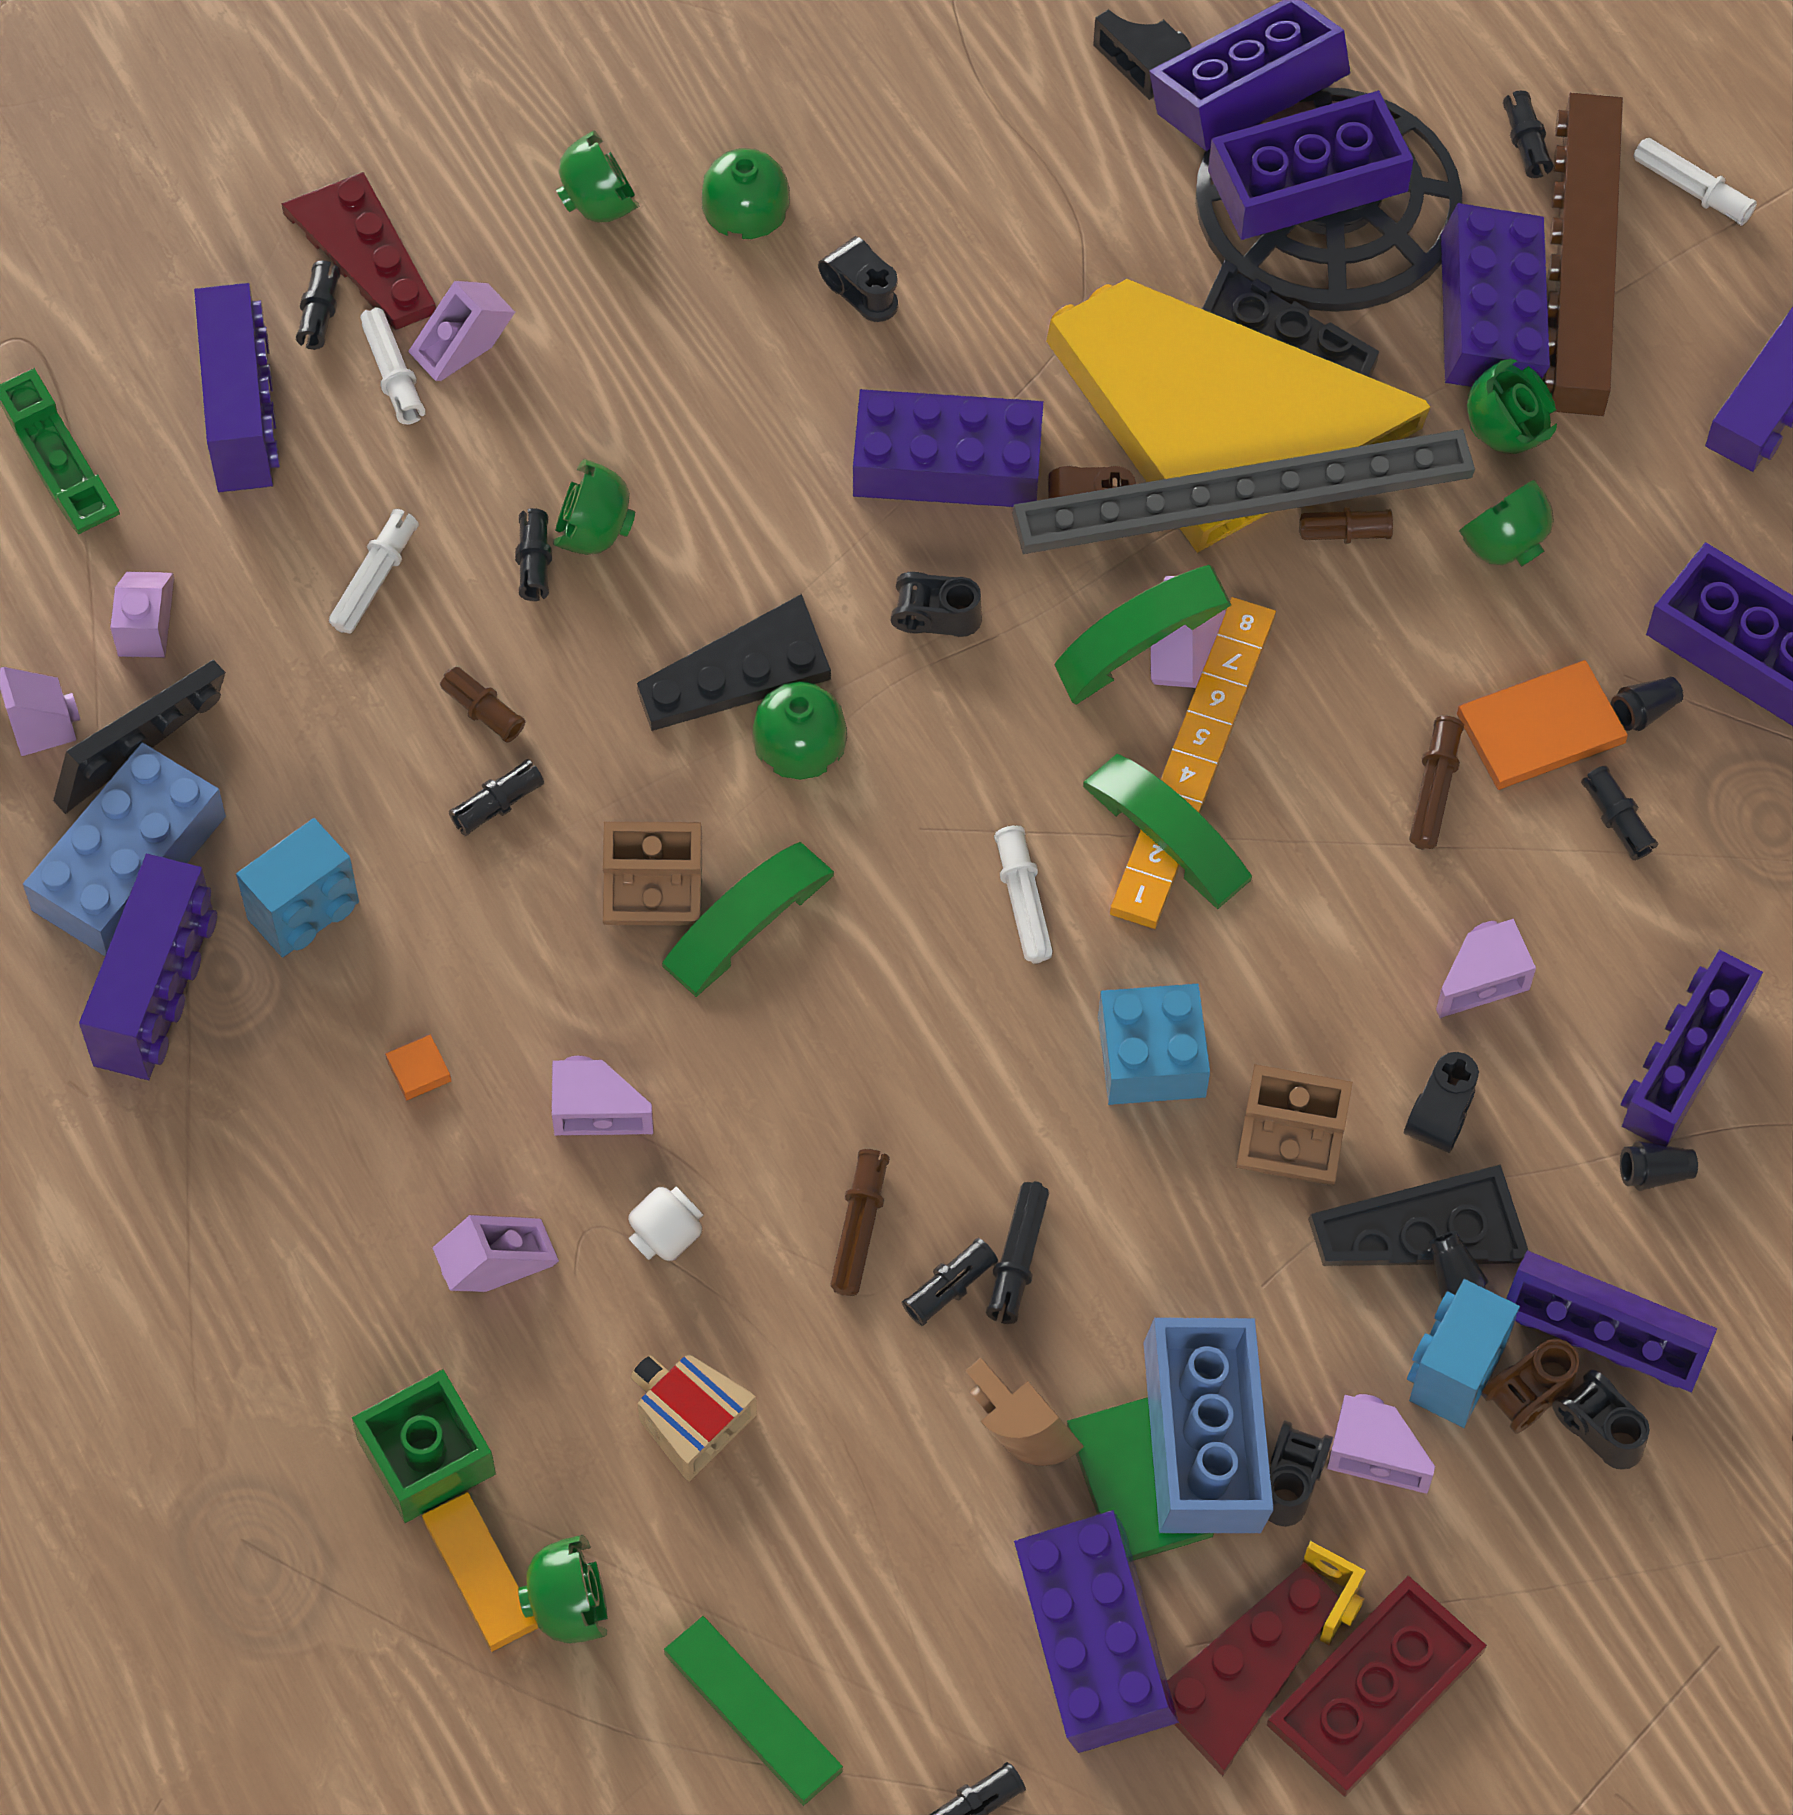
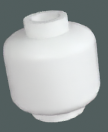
[628,1186,703,1261]

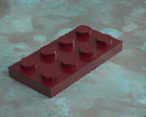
[1267,1575,1487,1797]

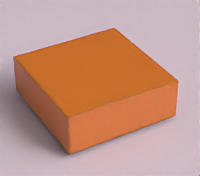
[385,1034,452,1101]

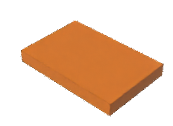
[1457,660,1628,790]

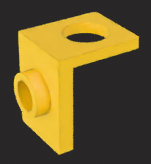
[1303,1541,1366,1645]

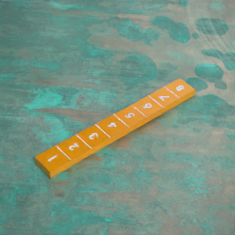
[1110,597,1276,929]

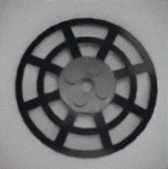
[1195,87,1462,312]

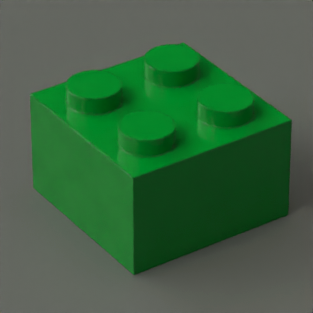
[351,1369,496,1523]

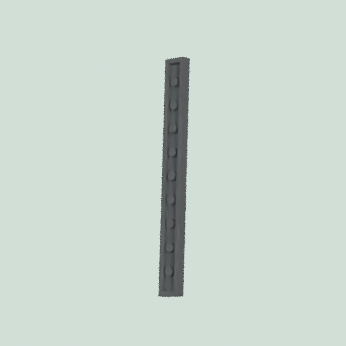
[1012,429,1475,554]

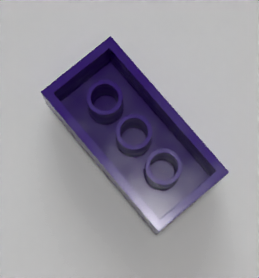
[1149,0,1351,151]
[1208,90,1414,240]
[1441,203,1550,387]
[194,283,280,493]
[853,389,1044,507]
[1646,542,1793,726]
[79,853,217,1081]
[1014,1510,1179,1753]

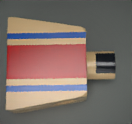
[631,1355,757,1482]

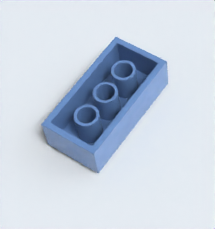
[23,742,226,956]
[1143,1318,1273,1533]

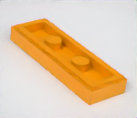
[422,1492,538,1652]

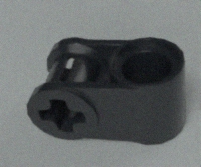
[818,236,898,322]
[890,572,982,637]
[1404,1052,1479,1153]
[1552,1369,1650,1470]
[1268,1420,1333,1527]

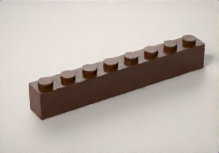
[1543,93,1623,416]

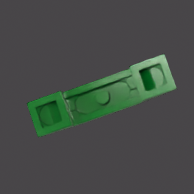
[0,368,120,534]
[1054,565,1231,705]
[1083,754,1252,909]
[662,842,834,997]

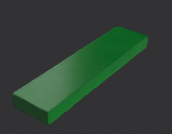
[664,1616,843,1806]

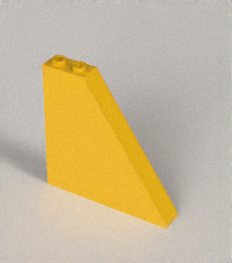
[1046,279,1430,553]

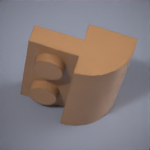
[603,822,702,926]
[1236,1064,1353,1186]
[965,1358,1084,1466]

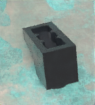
[1093,9,1192,100]

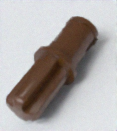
[1299,507,1393,544]
[440,667,525,743]

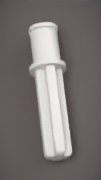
[1633,138,1757,226]
[360,307,425,425]
[329,509,419,634]
[994,826,1053,964]

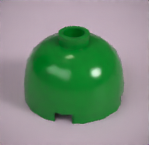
[556,130,640,223]
[701,148,790,239]
[1467,359,1557,454]
[553,459,636,555]
[1459,479,1554,567]
[752,682,847,780]
[518,1535,608,1643]

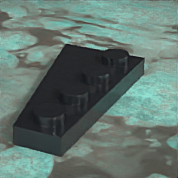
[1202,260,1379,377]
[637,594,831,731]
[53,659,226,814]
[1308,1164,1529,1266]

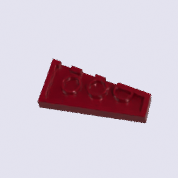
[281,172,436,330]
[1167,1562,1339,1777]

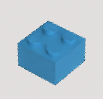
[236,818,359,958]
[1098,983,1210,1105]
[1407,1279,1520,1428]

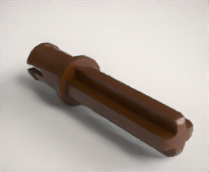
[1409,716,1465,850]
[830,1149,890,1296]

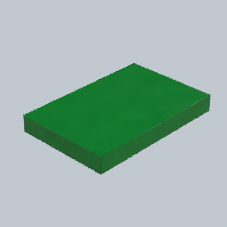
[1067,1397,1214,1561]

